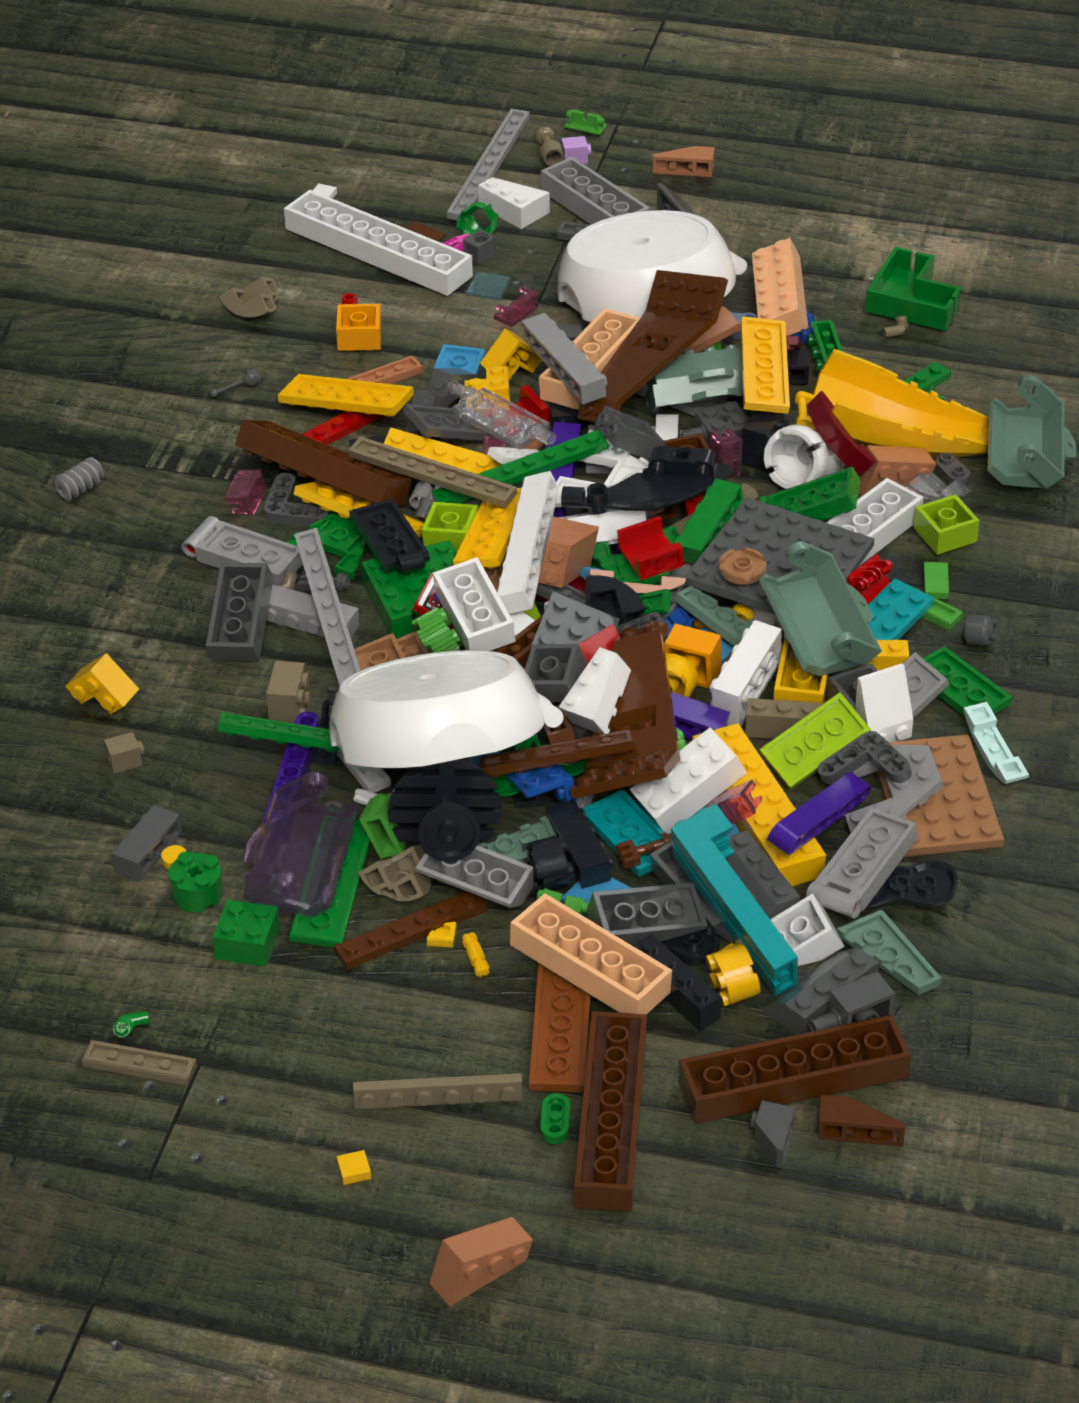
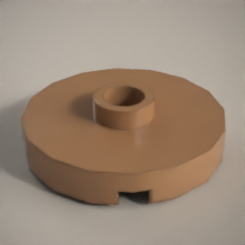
[719,548,767,585]

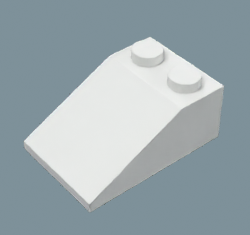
[855,664,913,745]
[770,893,844,966]

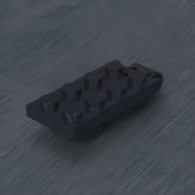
[349,498,430,574]

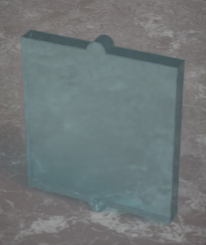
[467,272,510,301]

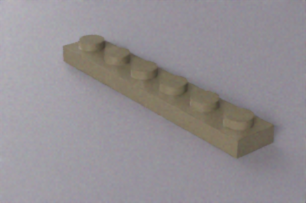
[353,1073,523,1109]

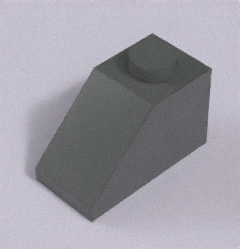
[751,1101,795,1168]

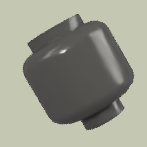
[960,615,998,646]

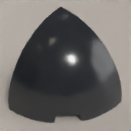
[585,575,646,626]

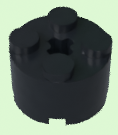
[522,836,574,894]

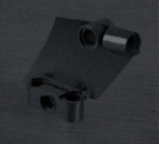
[561,446,735,514]

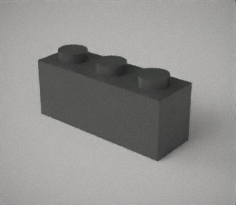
[111,805,182,881]

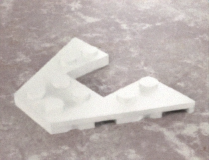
[555,430,649,508]

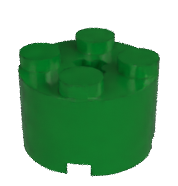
[168,851,223,913]

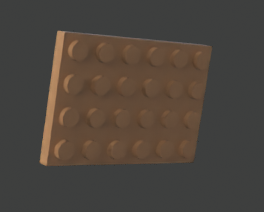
[871,734,1004,857]

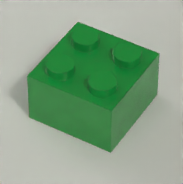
[212,899,280,967]

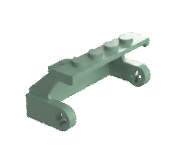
[645,345,743,414]
[987,375,1076,489]
[759,541,882,676]

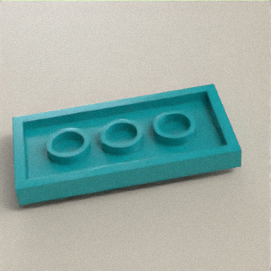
[868,578,934,640]
[583,790,664,877]

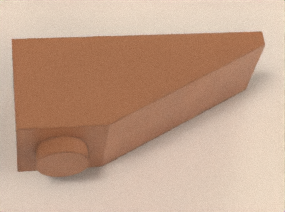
[653,146,715,177]

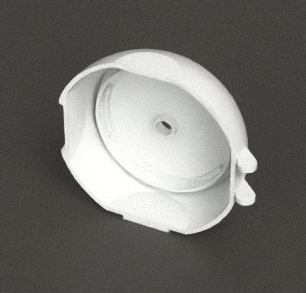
[557,210,747,322]
[329,650,563,768]

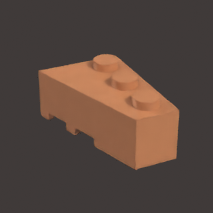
[857,445,936,496]
[430,1217,533,1307]

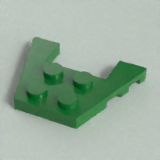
[283,513,367,580]
[592,526,677,585]

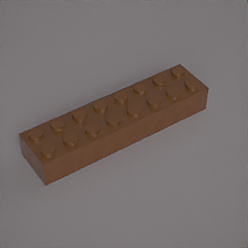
[235,420,412,505]
[574,1011,647,1211]
[679,1015,911,1123]

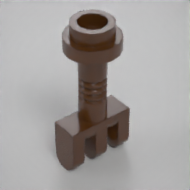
[615,832,672,869]

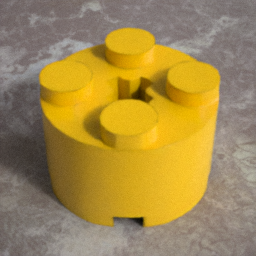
[665,652,698,698]
[705,944,761,1007]

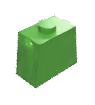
[359,793,406,859]

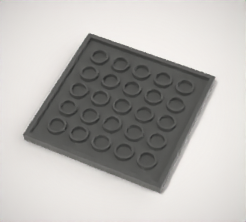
[684,497,875,615]

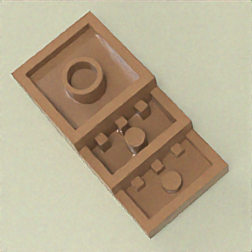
[354,630,434,670]

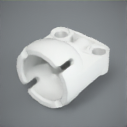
[764,424,845,489]

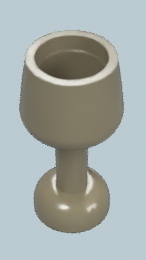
[535,127,564,166]

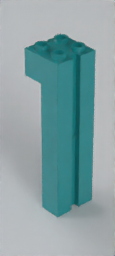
[671,804,798,996]

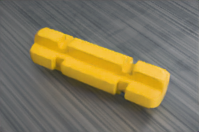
[462,932,490,977]

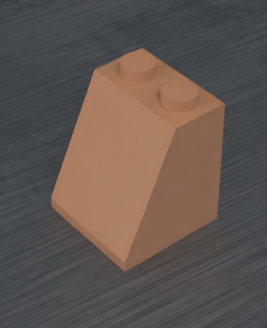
[538,517,599,588]

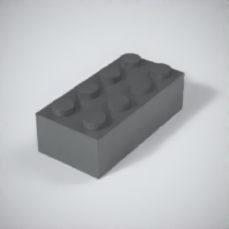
[206,562,273,661]

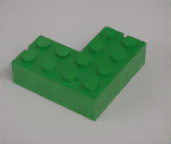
[865,247,961,331]
[361,540,457,639]

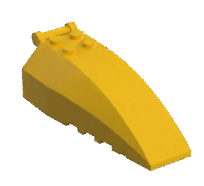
[795,349,989,458]

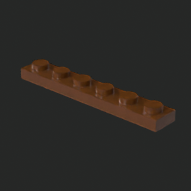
[479,729,634,778]
[334,891,487,970]

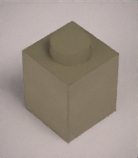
[104,732,145,774]

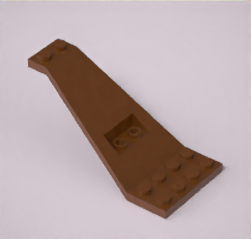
[577,270,728,423]
[570,621,681,799]

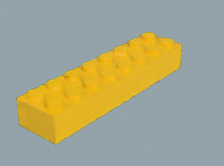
[692,723,826,886]

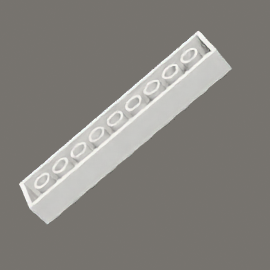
[284,190,473,296]
[738,478,924,626]

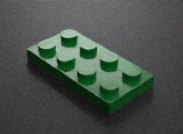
[923,646,1012,716]

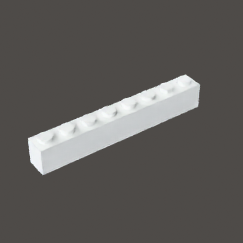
[497,471,559,614]

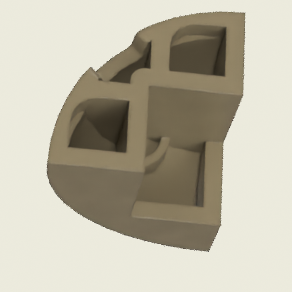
[219,277,278,318]
[358,845,431,901]

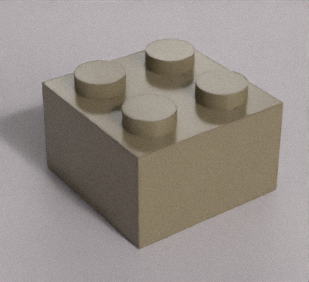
[266,661,311,723]

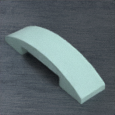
[964,702,1029,784]

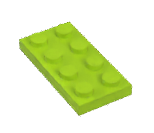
[760,692,871,791]

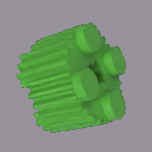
[412,607,463,653]

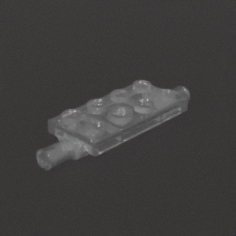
[447,380,556,450]

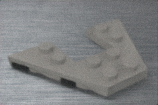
[830,745,944,832]

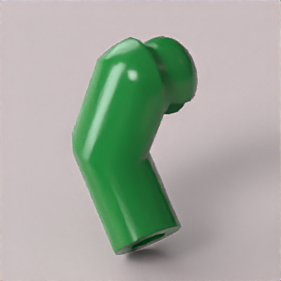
[113,1011,149,1037]

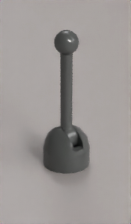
[210,367,261,397]

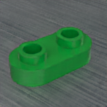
[540,1093,570,1144]

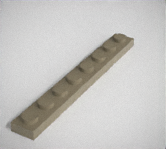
[348,436,517,508]

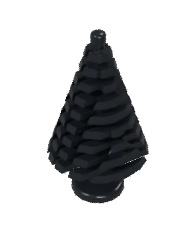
[388,758,502,862]

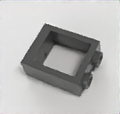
[595,406,665,460]

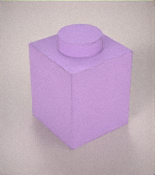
[561,136,591,164]

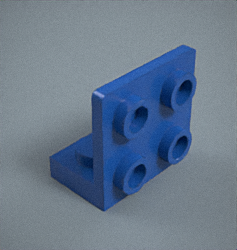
[507,764,578,805]

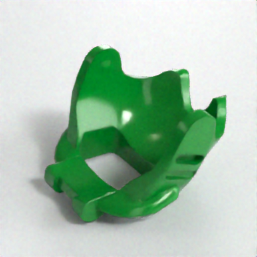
[456,202,499,236]

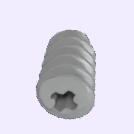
[54,457,105,502]

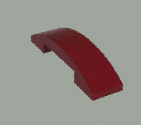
[806,391,876,476]

